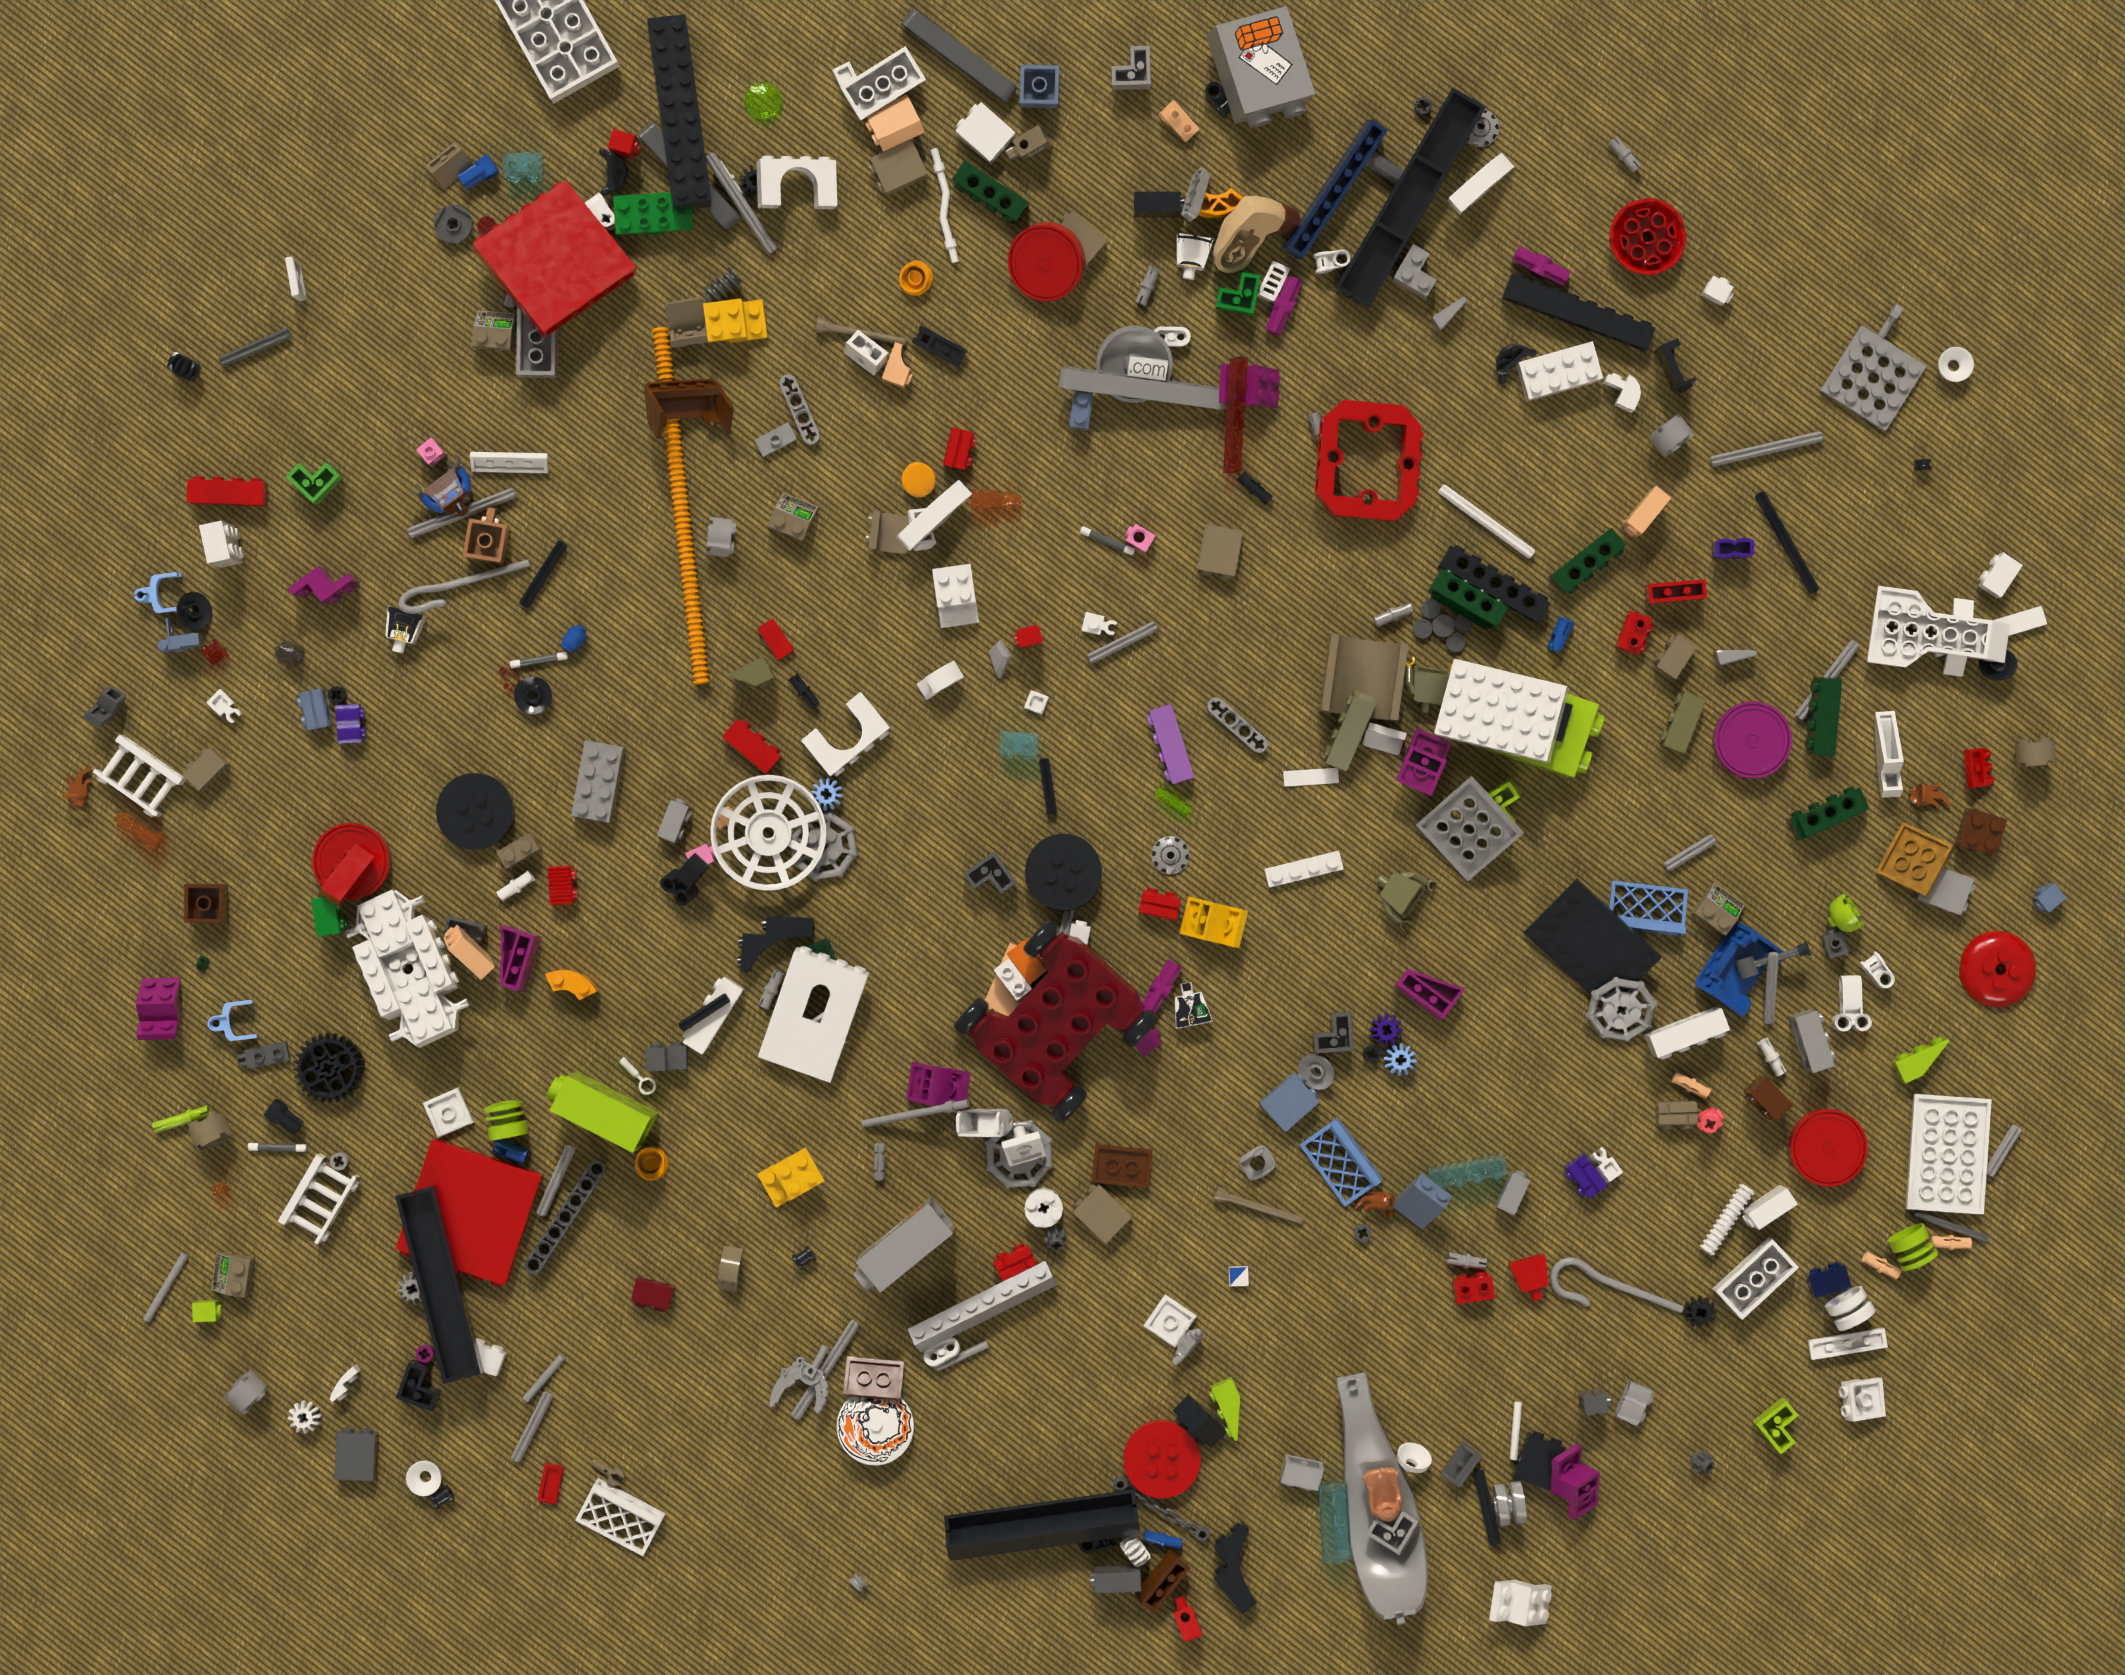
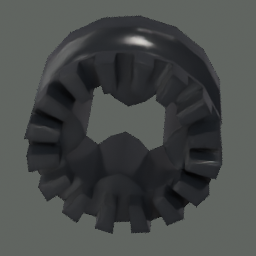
[1914,459,1932,471]
[328,686,347,704]
[1363,1045,1380,1063]

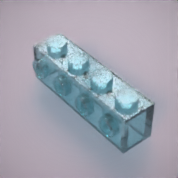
[1426,1154,1508,1190]

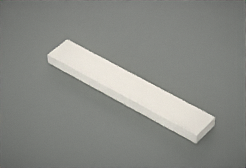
[1934,606,2047,658]

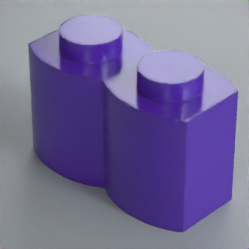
[1712,538,1754,559]
[335,704,367,744]

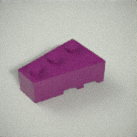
[500,925,542,992]
[1393,969,1465,1021]

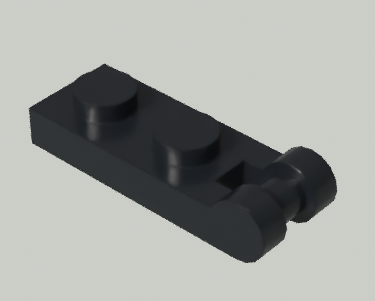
[911,325,967,368]

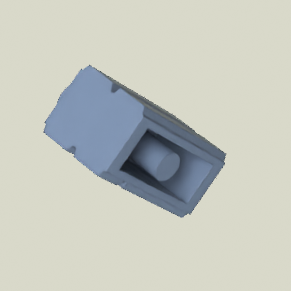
[1069,390,1094,431]
[297,688,333,731]

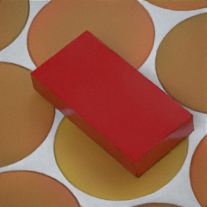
[757,618,794,661]
[537,1462,564,1505]

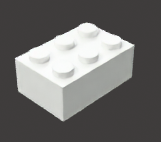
[199,521,244,568]

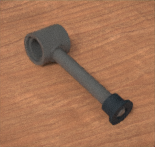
[1735,941,1811,979]

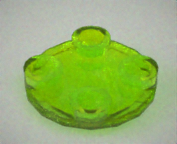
[744,82,783,121]

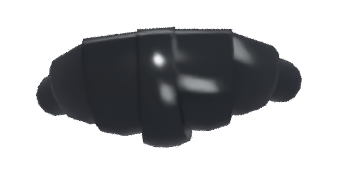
[599,148,628,196]
[1495,343,1537,384]

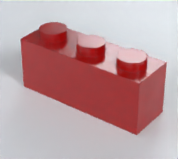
[1645,579,1707,605]
[722,719,782,774]
[320,844,374,907]

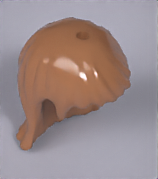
[1363,1467,1403,1522]

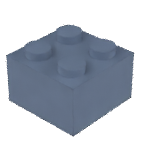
[1020,65,1059,109]

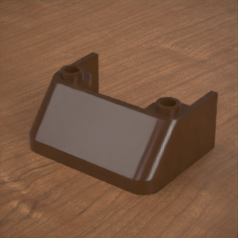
[644,379,734,439]

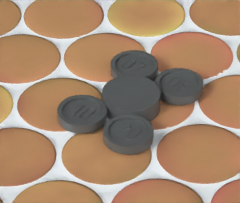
[1413,599,1473,652]

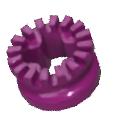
[416,1344,434,1363]

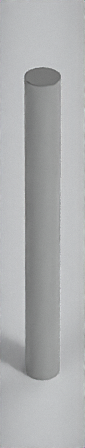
[143,1252,188,1322]

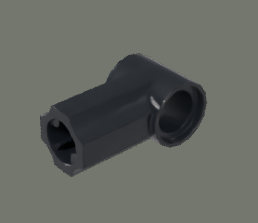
[263,1099,304,1135]

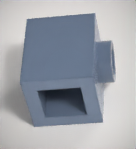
[2032,883,2067,913]

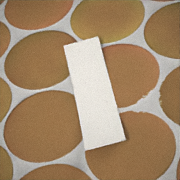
[1283,768,1339,786]

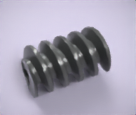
[701,267,742,303]

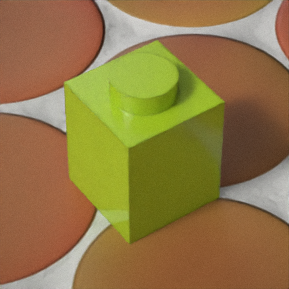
[192,1300,223,1322]

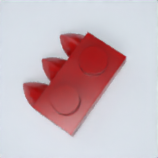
[1963,748,1995,788]

